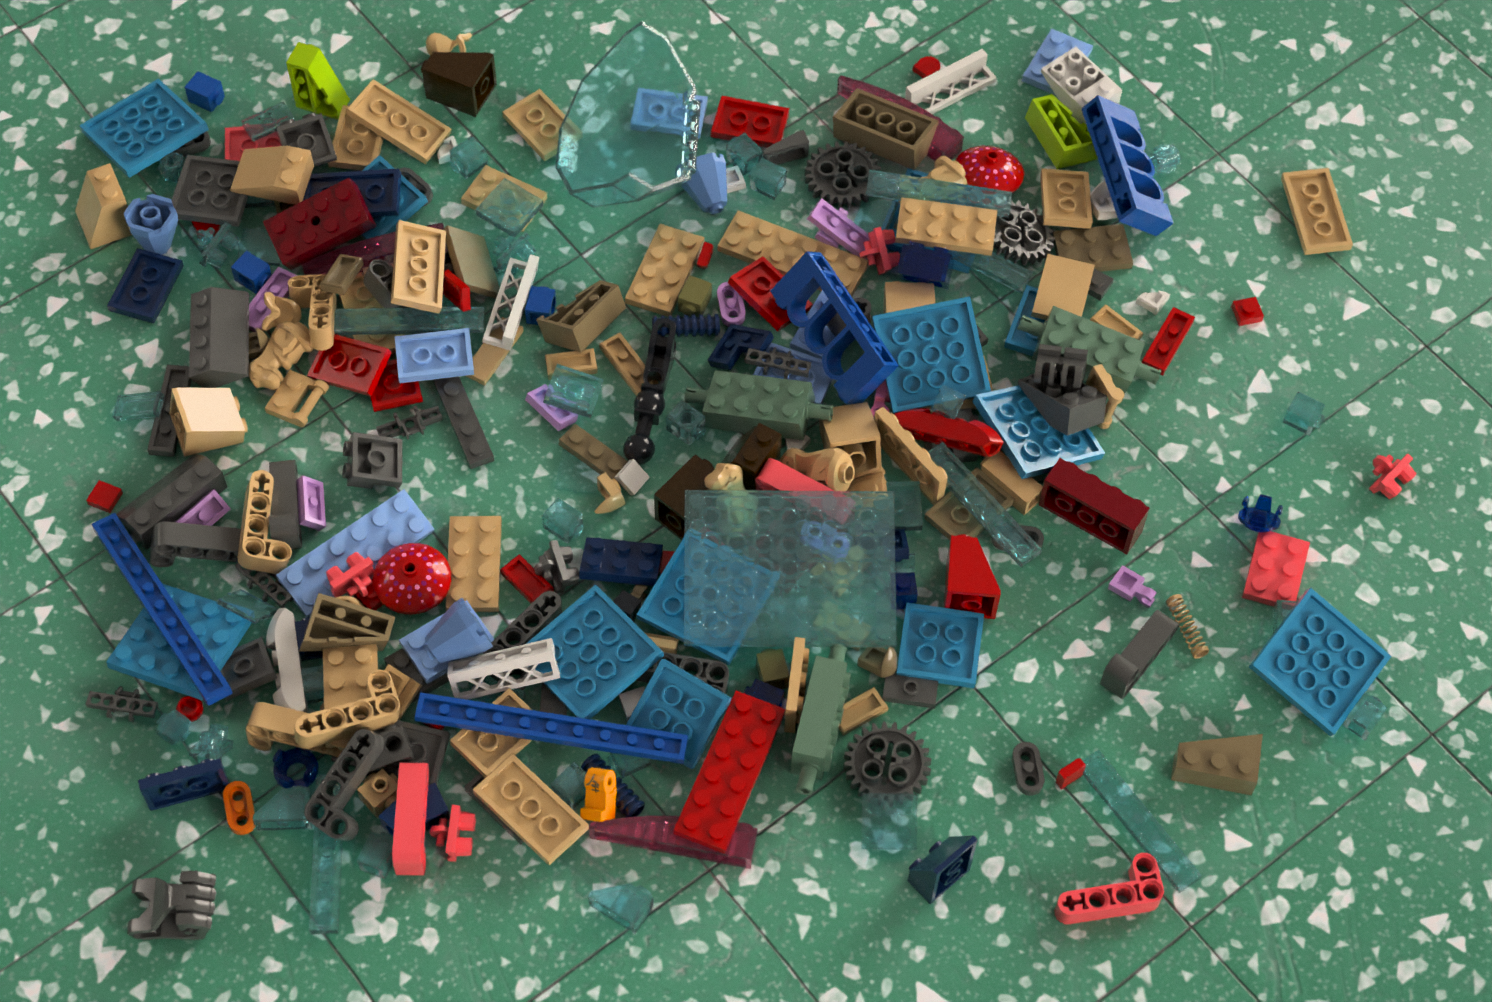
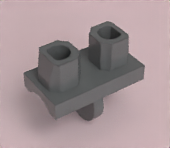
[534,540,579,594]

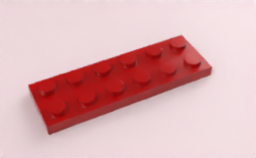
[673,691,786,854]

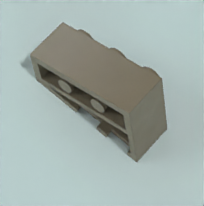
[536,280,626,352]
[1171,734,1263,795]

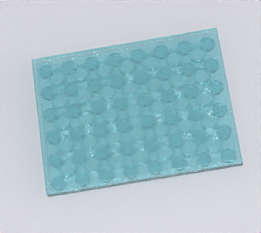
[684,490,897,647]

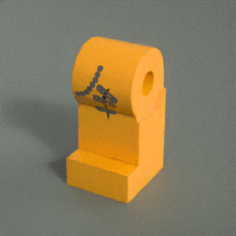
[580,767,617,822]

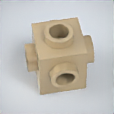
[357,768,398,818]

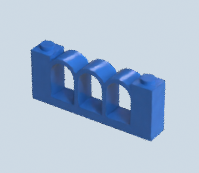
[1081,95,1174,236]
[770,251,899,404]

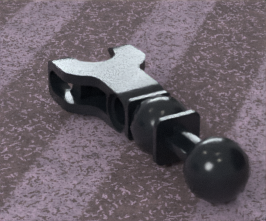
[623,318,676,465]

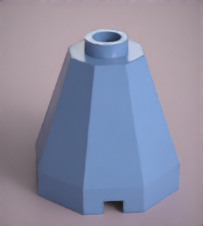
[676,152,727,214]
[123,194,178,255]
[423,598,493,663]

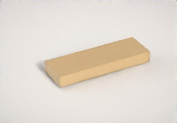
[466,317,524,386]
[599,333,659,396]

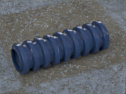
[652,314,720,337]
[580,754,645,820]

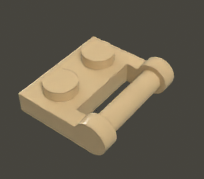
[1085,364,1125,429]
[265,370,329,427]

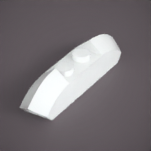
[266,608,309,713]

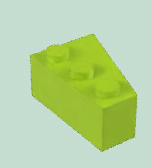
[286,42,350,120]
[1025,94,1098,169]

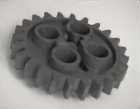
[805,141,882,209]
[986,198,1055,265]
[843,721,931,807]

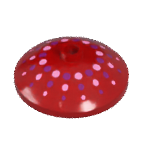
[956,145,1024,196]
[373,543,452,615]

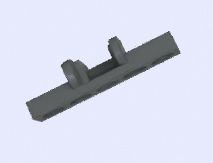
[745,347,811,379]
[376,405,443,440]
[235,562,293,608]
[86,686,159,722]

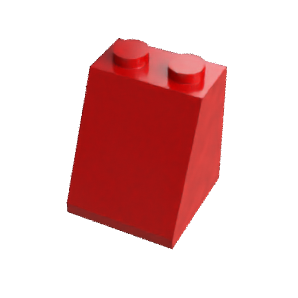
[944,534,1001,619]

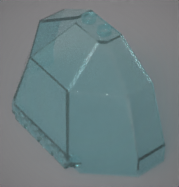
[555,21,701,208]

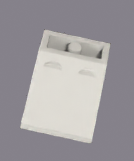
[1041,47,1122,124]

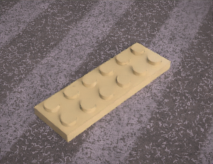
[718,210,869,297]

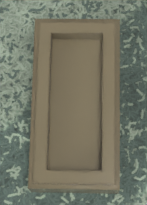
[320,254,364,295]

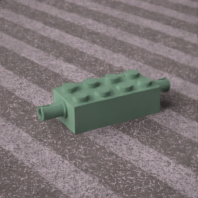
[1017,306,1161,394]
[684,370,834,440]
[791,644,851,795]

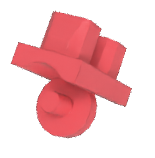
[859,227,901,275]
[1369,454,1417,499]
[326,552,374,598]
[429,805,476,862]

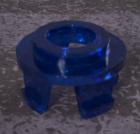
[1238,494,1283,532]
[273,747,319,791]

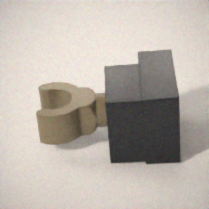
[613,585,648,623]

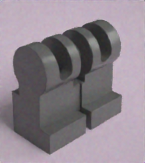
[1034,344,1088,389]

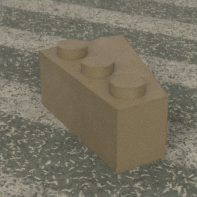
[299,593,395,651]

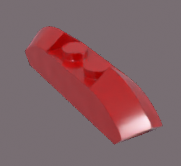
[894,408,1004,457]

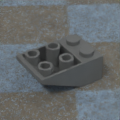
[1018,372,1107,436]

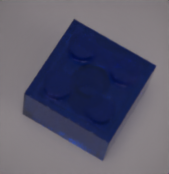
[897,242,954,289]

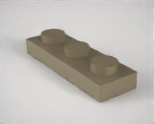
[559,424,628,484]

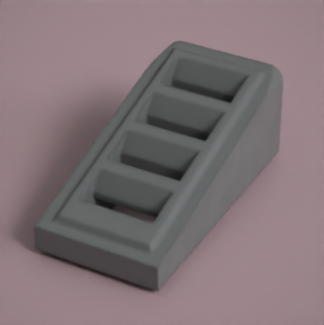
[763,130,809,168]

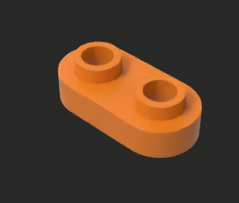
[223,781,256,835]

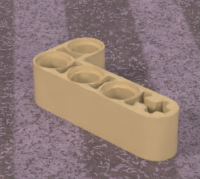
[288,274,337,350]
[238,470,292,574]
[295,669,400,749]
[246,702,352,757]

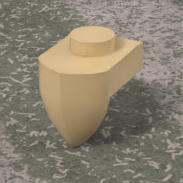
[595,472,626,514]

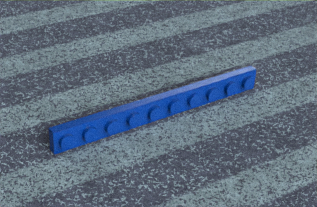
[92,513,233,706]
[414,692,688,764]

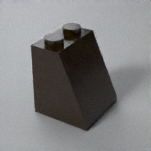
[421,52,497,117]
[721,423,782,502]
[654,454,714,540]

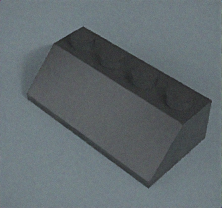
[189,287,249,388]
[116,454,227,550]

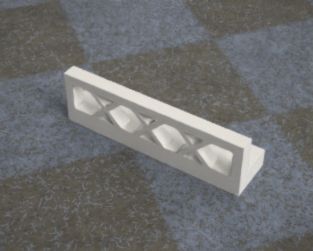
[905,49,997,116]
[482,254,539,351]
[447,638,560,700]

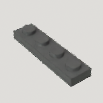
[147,365,192,457]

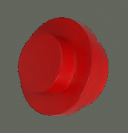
[176,696,204,722]

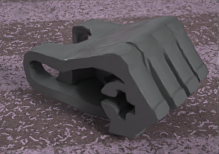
[127,870,216,940]

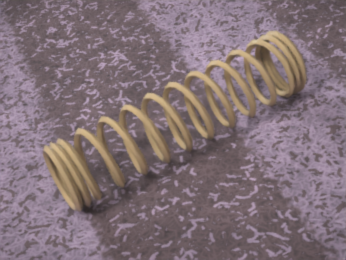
[1166,594,1209,659]

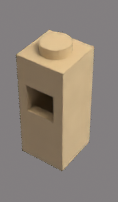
[980,451,1043,515]

